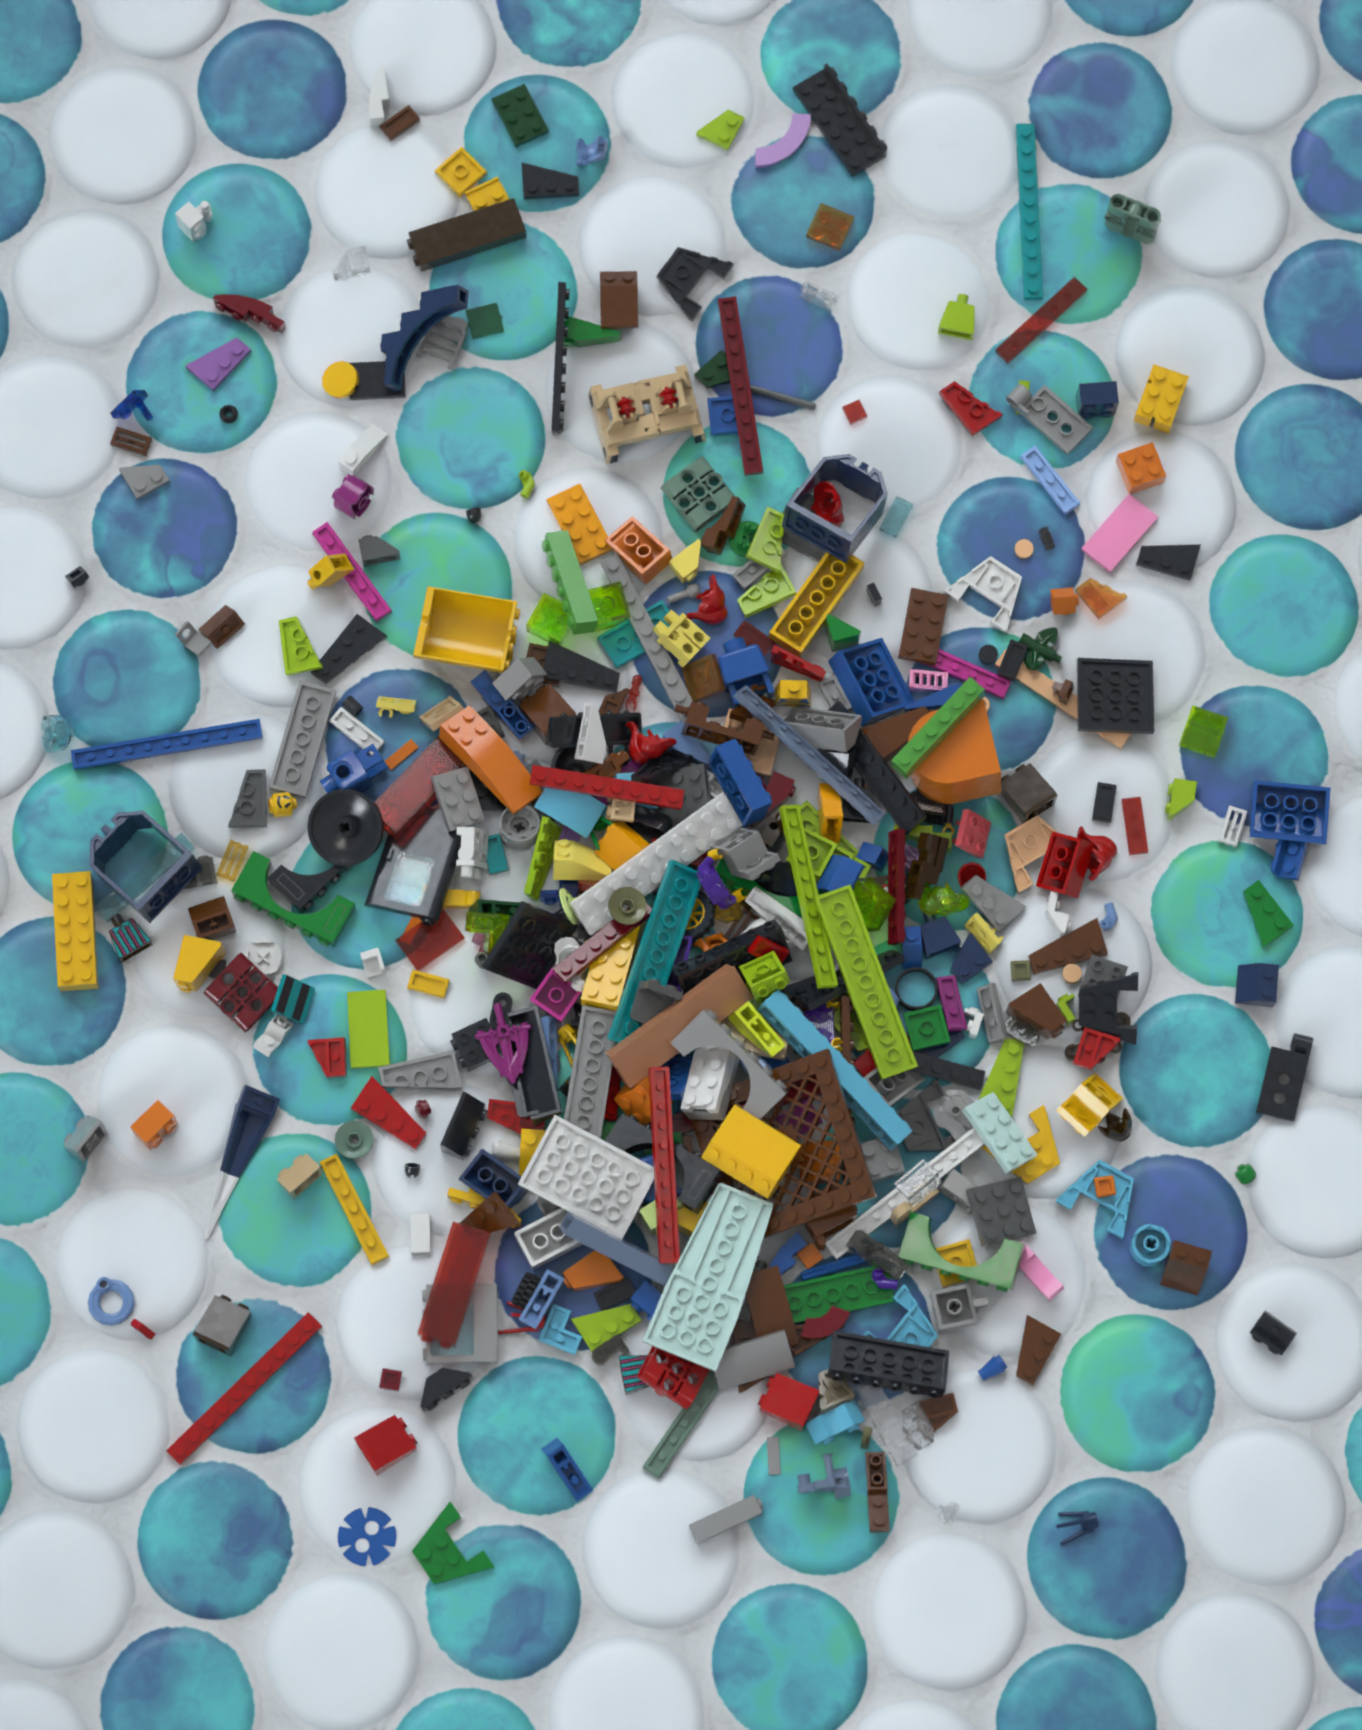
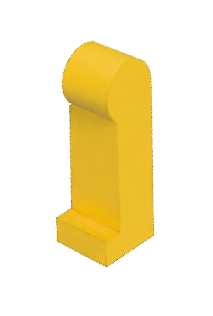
[426,887,481,909]

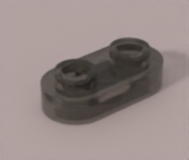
[1004,1017,1040,1046]

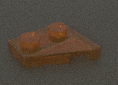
[1075,578,1127,620]

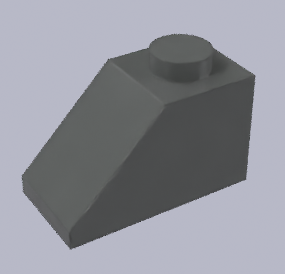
[358,535,400,566]

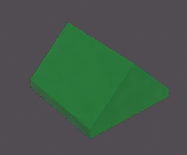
[825,614,861,652]

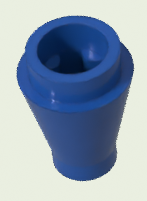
[977,1355,1008,1381]

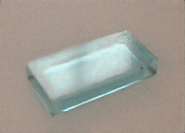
[879,496,913,538]

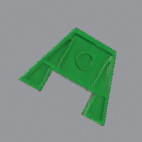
[412,1501,495,1585]

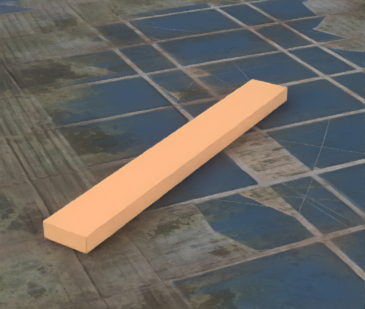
[995,649,1132,749]

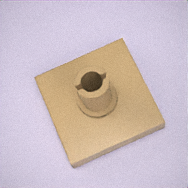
[419,696,464,732]

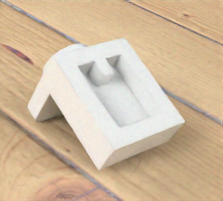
[964,1007,984,1039]

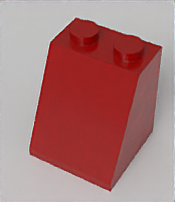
[758,1373,820,1431]
[354,1415,418,1476]

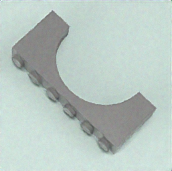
[671,1009,788,1120]

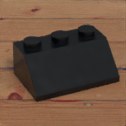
[440,1091,488,1160]

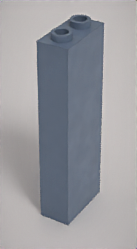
[559,1211,674,1286]

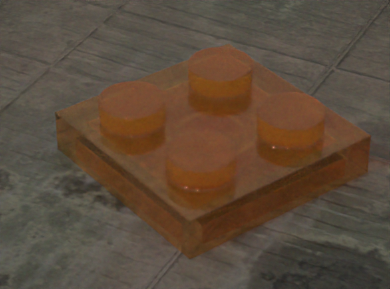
[806,203,855,251]
[681,654,725,703]

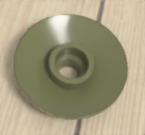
[608,887,647,925]

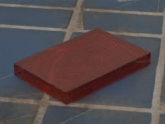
[395,908,465,971]

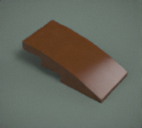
[745,1265,799,1347]

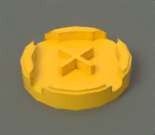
[322,361,359,399]

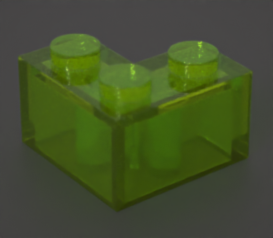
[465,911,509,953]

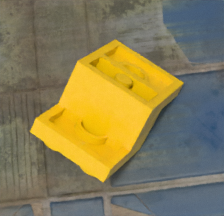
[1056,1072,1124,1137]

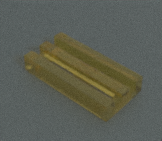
[216,839,249,882]

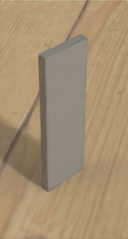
[767,1437,781,1475]

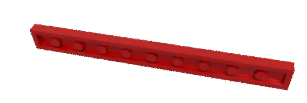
[648,1067,680,1264]
[166,1312,322,1465]

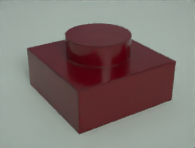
[379,1368,402,1392]

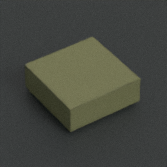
[1010,960,1031,981]

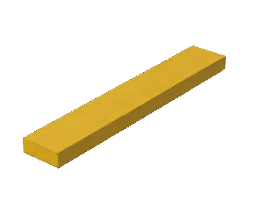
[319,1153,389,1266]

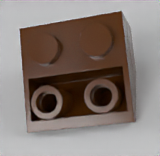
[188,896,237,940]

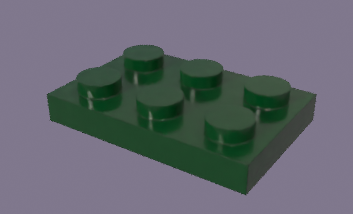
[491,84,549,147]

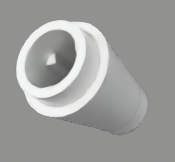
[491,1140,520,1160]

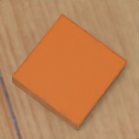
[1093,1175,1116,1198]
[796,1243,824,1270]

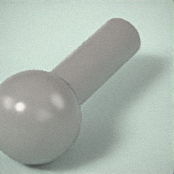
[666,584,701,604]

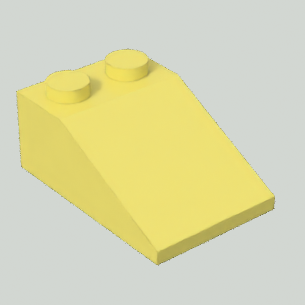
[553,839,612,881]

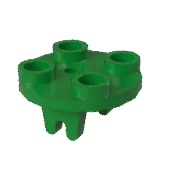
[729,521,758,557]

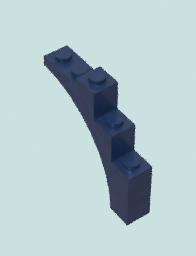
[380,285,469,392]

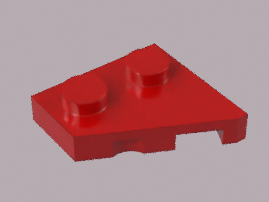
[308,1037,347,1078]

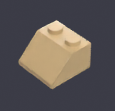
[277,1154,323,1200]

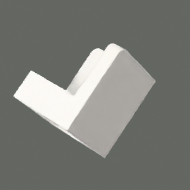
[360,948,386,978]

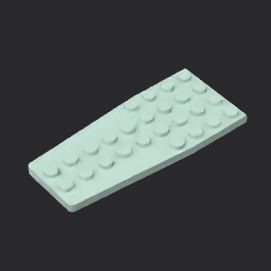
[643,1183,773,1372]

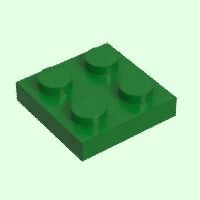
[903,1005,950,1051]

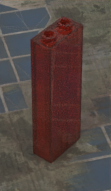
[375,735,467,840]
[417,1222,491,1349]

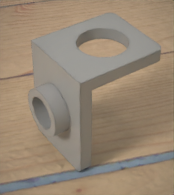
[175,621,212,656]

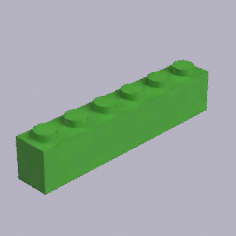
[542,530,598,635]
[891,677,985,779]

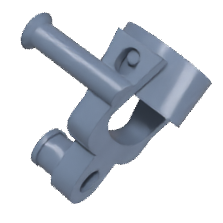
[797,1454,851,1499]

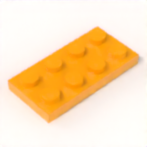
[546,483,612,566]

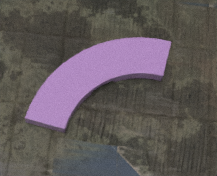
[756,114,811,168]

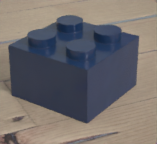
[1076,381,1119,419]

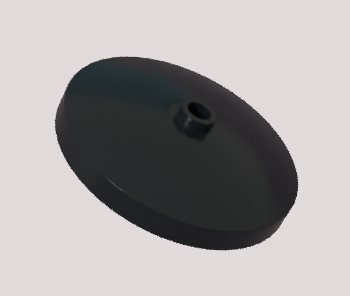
[307,789,384,866]

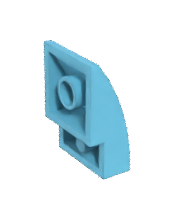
[534,788,606,838]

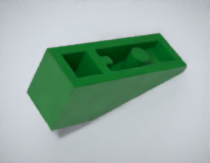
[564,316,621,347]

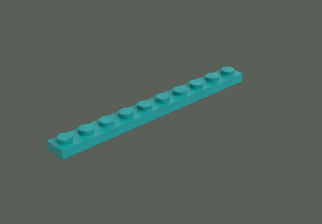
[1016,123,1043,300]

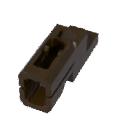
[905,832,949,900]

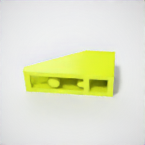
[728,1001,786,1058]

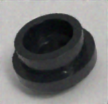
[219,405,238,423]

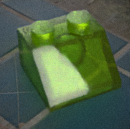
[588,581,631,632]

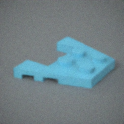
[1055,1160,1134,1239]
[863,1284,938,1347]

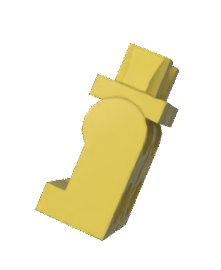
[652,610,711,668]

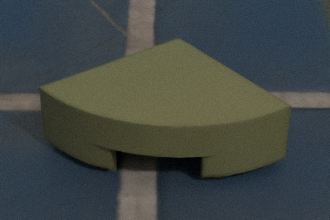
[860,1426,872,1449]

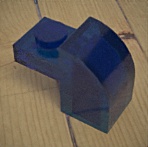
[540,880,579,909]

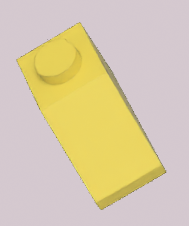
[669,539,701,583]

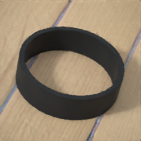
[895,967,938,1011]

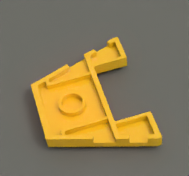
[981,1105,1060,1185]

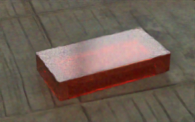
[733,620,775,657]

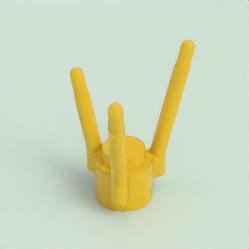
[557,1024,578,1068]

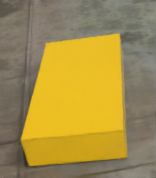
[407,969,450,999]

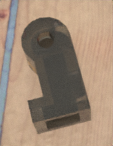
[592,1333,630,1366]

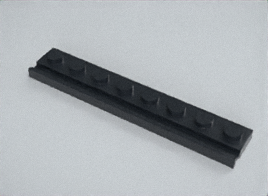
[551,282,570,435]
[828,701,927,835]

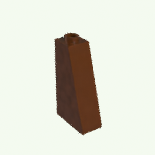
[862,706,934,762]

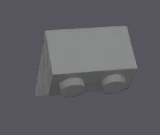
[864,1068,925,1107]
[63,1115,108,1163]

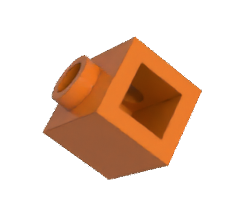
[1050,587,1079,615]

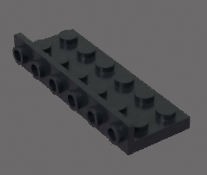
[792,64,888,177]
[671,919,793,995]
[826,1330,949,1398]

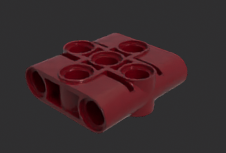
[203,952,278,1033]

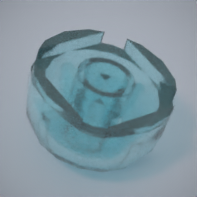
[41,715,74,753]

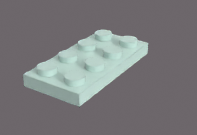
[962,1092,1038,1174]

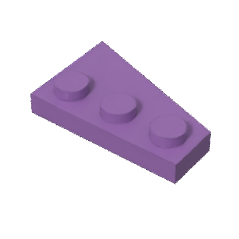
[185,337,251,391]

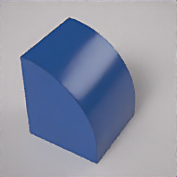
[856,841,888,872]

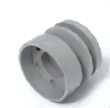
[499,805,540,851]

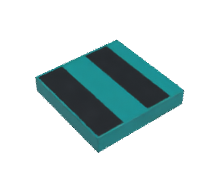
[271,974,315,1024]

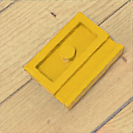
[464,176,509,211]

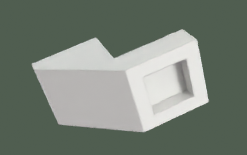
[1045,891,1072,937]
[253,1014,294,1057]

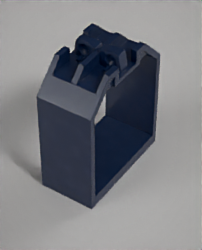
[782,454,888,563]
[90,811,203,923]

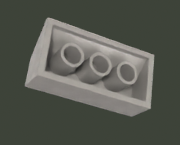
[779,706,862,753]

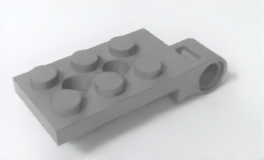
[1006,384,1093,455]

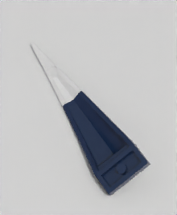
[204,1085,280,1239]

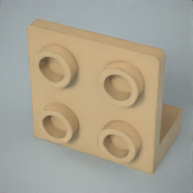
[605,798,636,826]

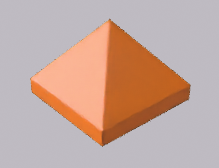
[704,932,726,947]

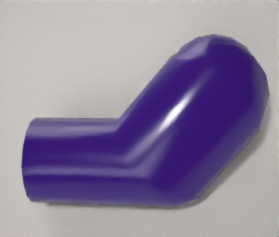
[872,1268,898,1290]

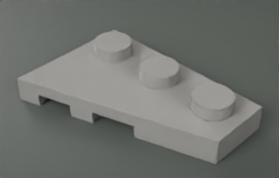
[961,875,1027,932]

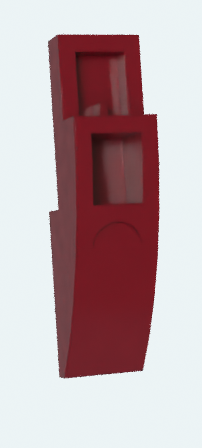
[213,294,286,334]

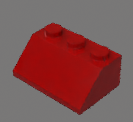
[1036,831,1095,899]

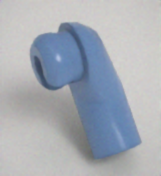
[1100,902,1118,930]

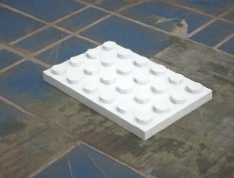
[518,1115,654,1239]

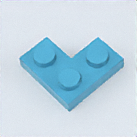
[538,1304,582,1355]

